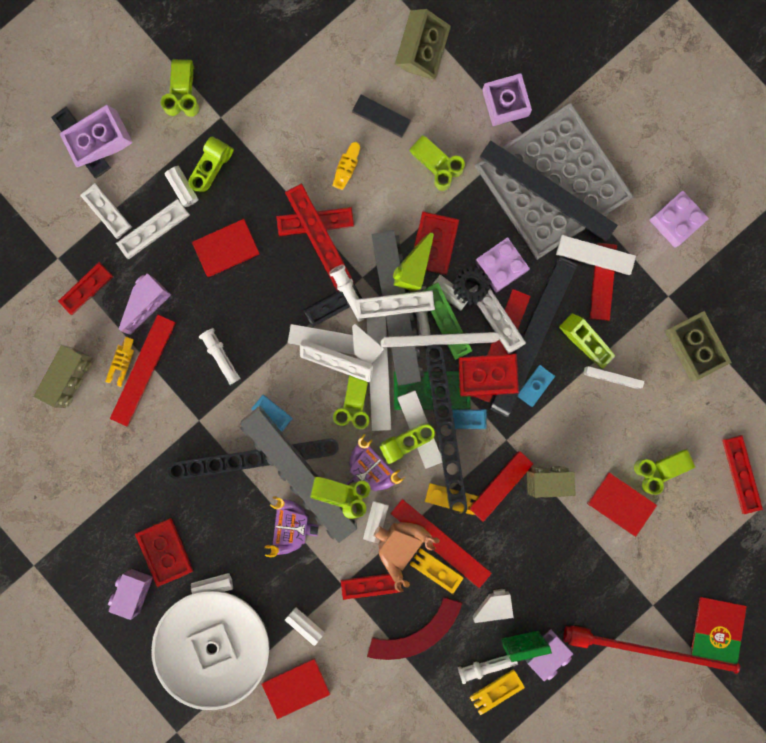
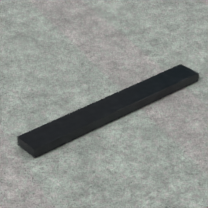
[480,140,618,242]

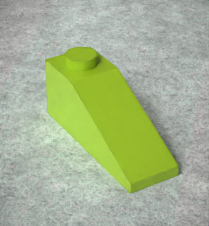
[393,233,434,292]
[559,313,616,369]

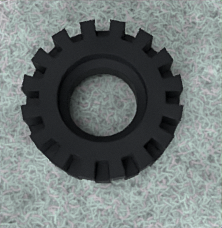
[453,267,490,305]

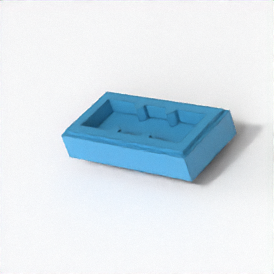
[518,365,555,407]
[251,394,293,432]
[448,410,487,429]

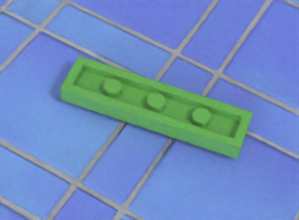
[421,282,472,360]

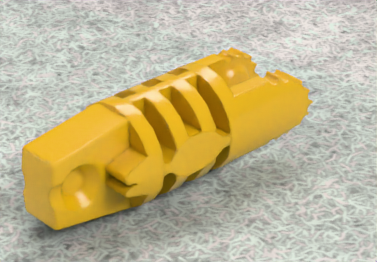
[332,142,361,190]
[105,337,134,387]

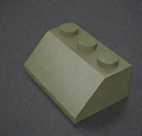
[395,9,451,79]

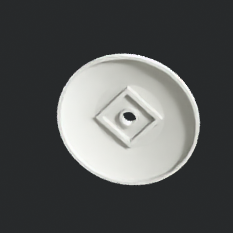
[151,591,269,710]

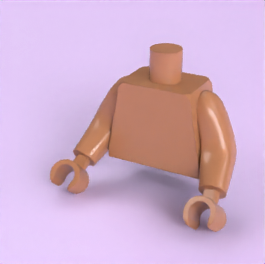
[373,522,439,592]

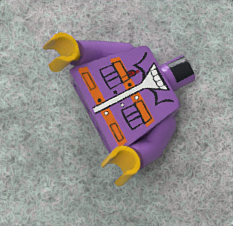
[346,434,405,491]
[265,496,319,557]

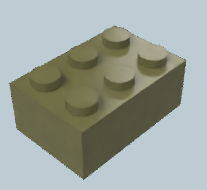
[664,311,732,381]
[33,345,92,408]
[527,466,576,498]

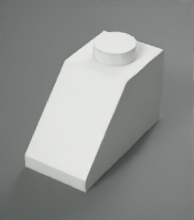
[352,324,384,364]
[473,589,513,623]

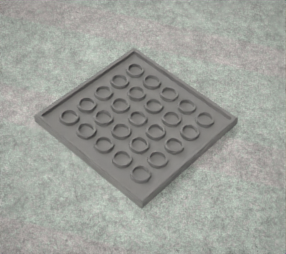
[475,102,634,260]

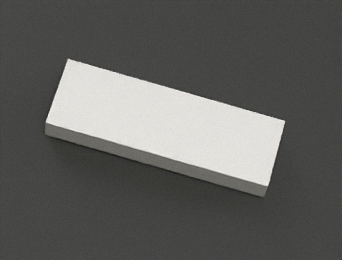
[80,183,132,239]
[583,366,644,389]

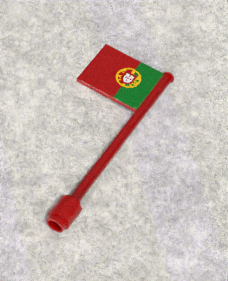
[563,597,747,674]

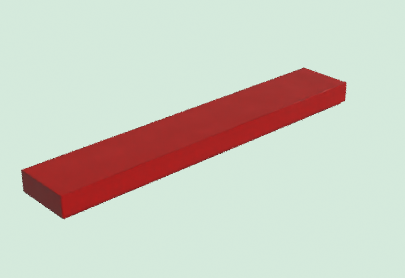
[285,183,355,291]
[473,289,531,403]
[110,315,176,427]
[390,499,492,588]

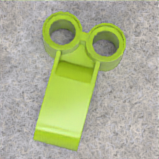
[160,59,200,117]
[409,135,465,191]
[189,136,234,192]
[333,375,370,430]
[379,422,435,464]
[634,449,696,495]
[310,477,371,519]

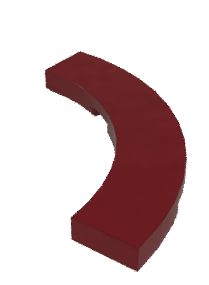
[367,597,462,660]

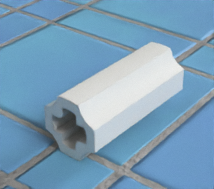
[165,166,199,207]
[433,275,468,311]
[363,501,389,543]
[191,573,233,594]
[285,607,325,646]

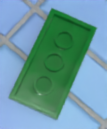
[394,371,471,410]
[501,631,552,663]

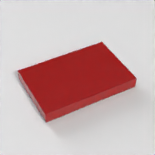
[414,211,459,276]
[192,219,260,277]
[459,354,519,397]
[587,472,657,537]
[135,518,194,587]
[261,658,331,719]

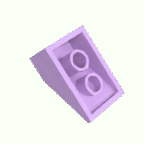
[60,105,133,167]
[119,274,171,335]

